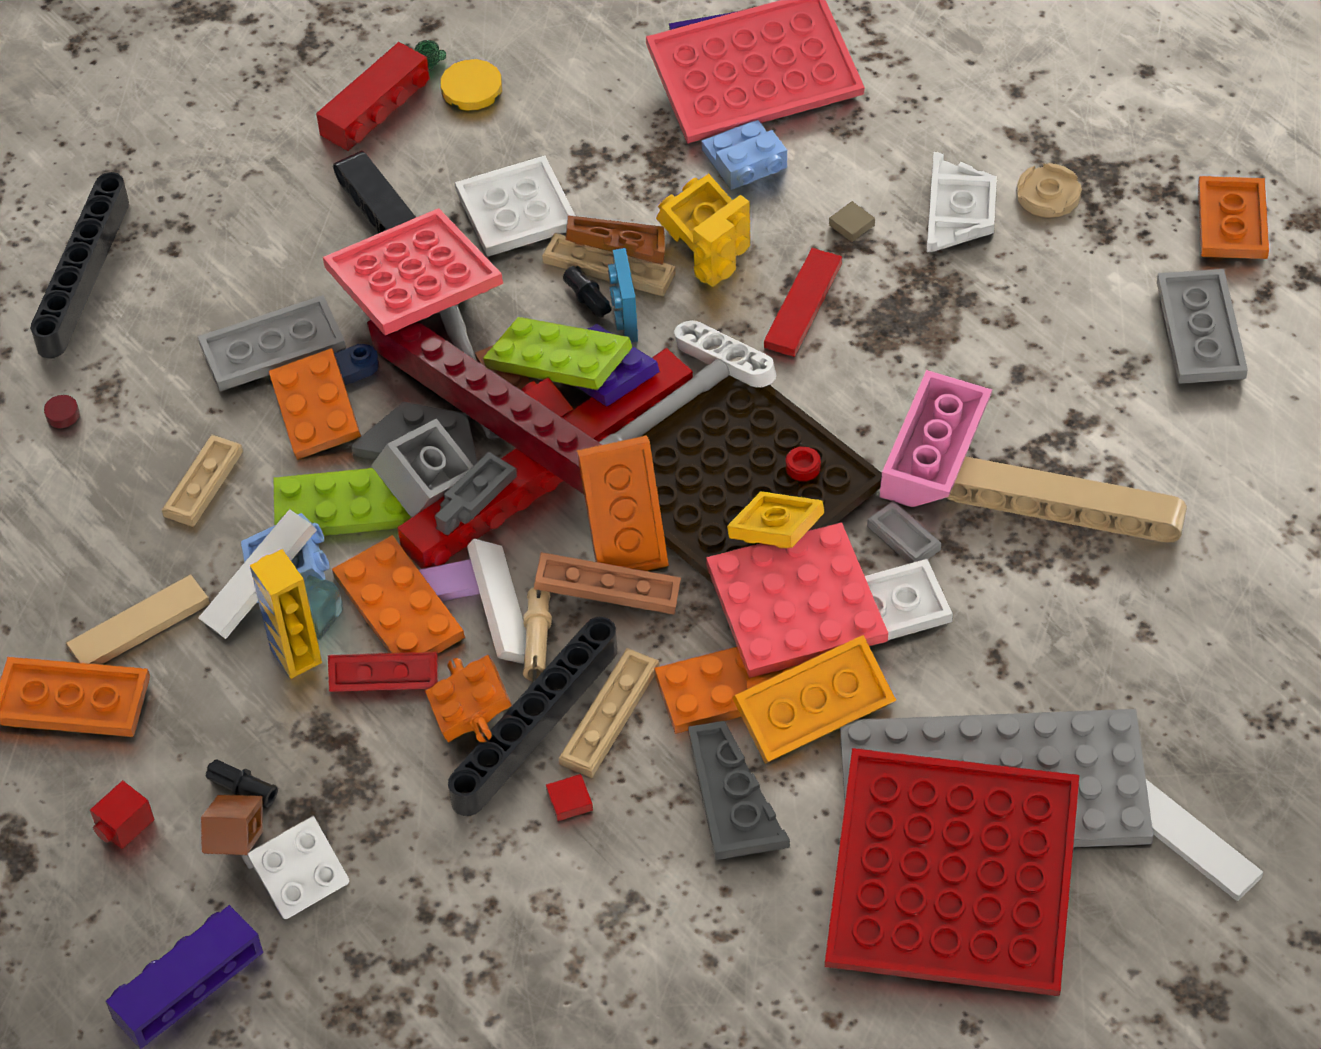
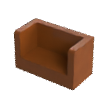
[201,795,263,855]

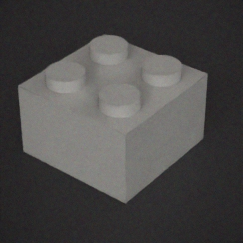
[371,418,473,518]

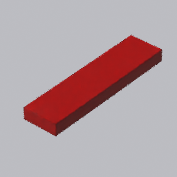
[764,248,842,357]

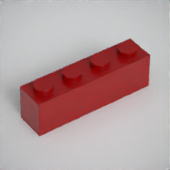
[316,42,430,151]

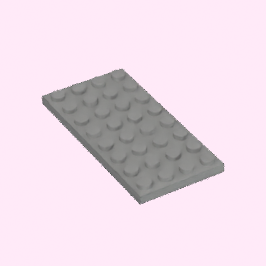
[840,709,1153,847]

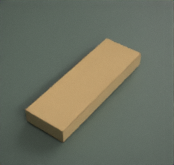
[162,435,243,527]

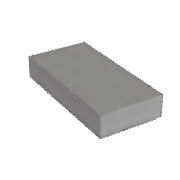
[867,501,941,564]

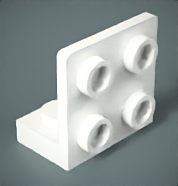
[242,816,349,919]

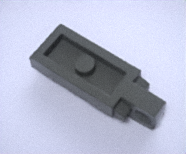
[435,452,517,535]

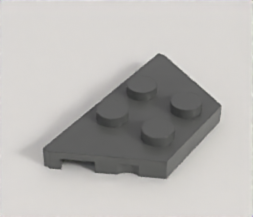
[352,402,477,466]

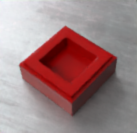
[546,774,593,821]

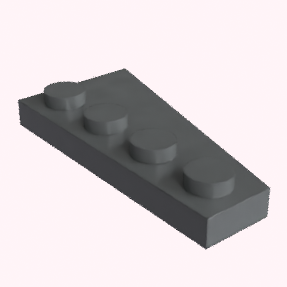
[688,721,790,860]

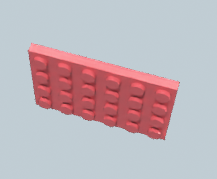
[646,0,865,144]

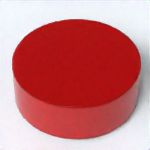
[786,446,821,481]

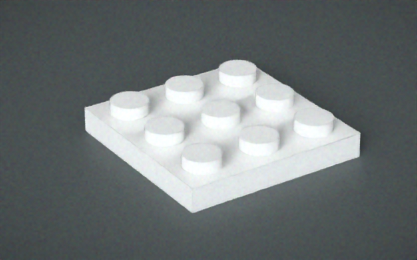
[455,155,575,257]

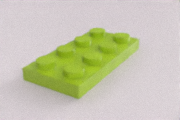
[483,317,632,390]
[273,468,411,536]

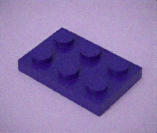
[576,324,660,407]

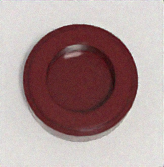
[44,395,80,428]

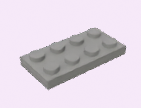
[1157,269,1248,384]
[198,295,346,391]

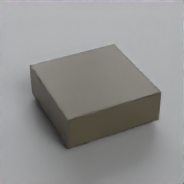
[829,201,875,242]

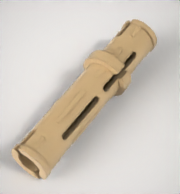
[523,587,552,681]

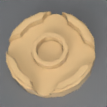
[1016,163,1082,218]

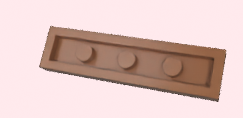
[534,552,681,615]

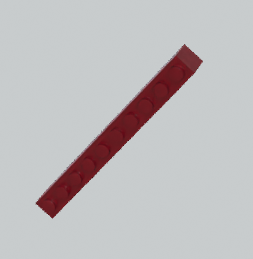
[367,320,602,495]

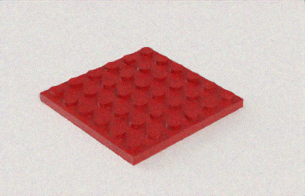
[825,748,1080,996]

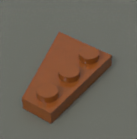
[566,215,665,265]

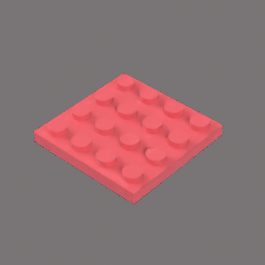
[323,208,503,335]
[706,522,888,678]

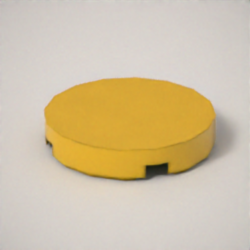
[441,59,502,111]

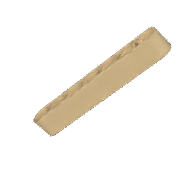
[946,456,1187,543]

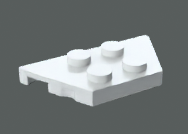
[927,152,997,252]

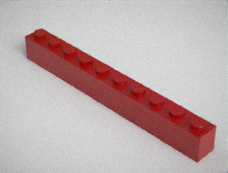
[397,348,693,569]

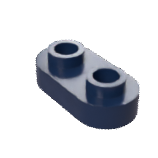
[335,344,379,386]

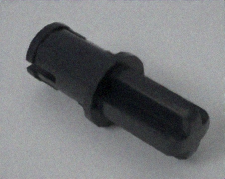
[563,266,612,318]
[205,759,278,808]

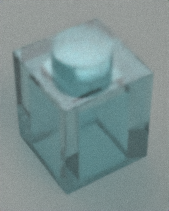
[304,575,344,640]

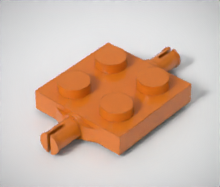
[425,655,512,743]

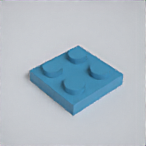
[608,248,638,343]

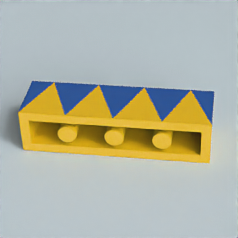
[250,549,322,679]

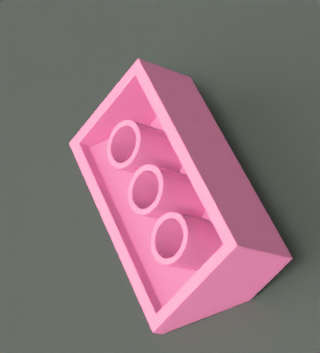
[880,370,992,507]

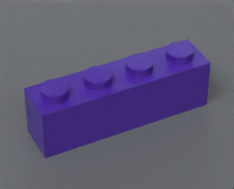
[106,905,263,1049]

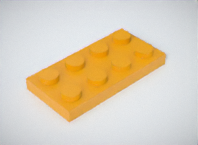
[732,635,896,764]

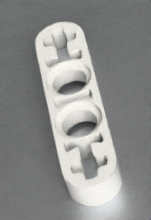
[674,320,777,387]

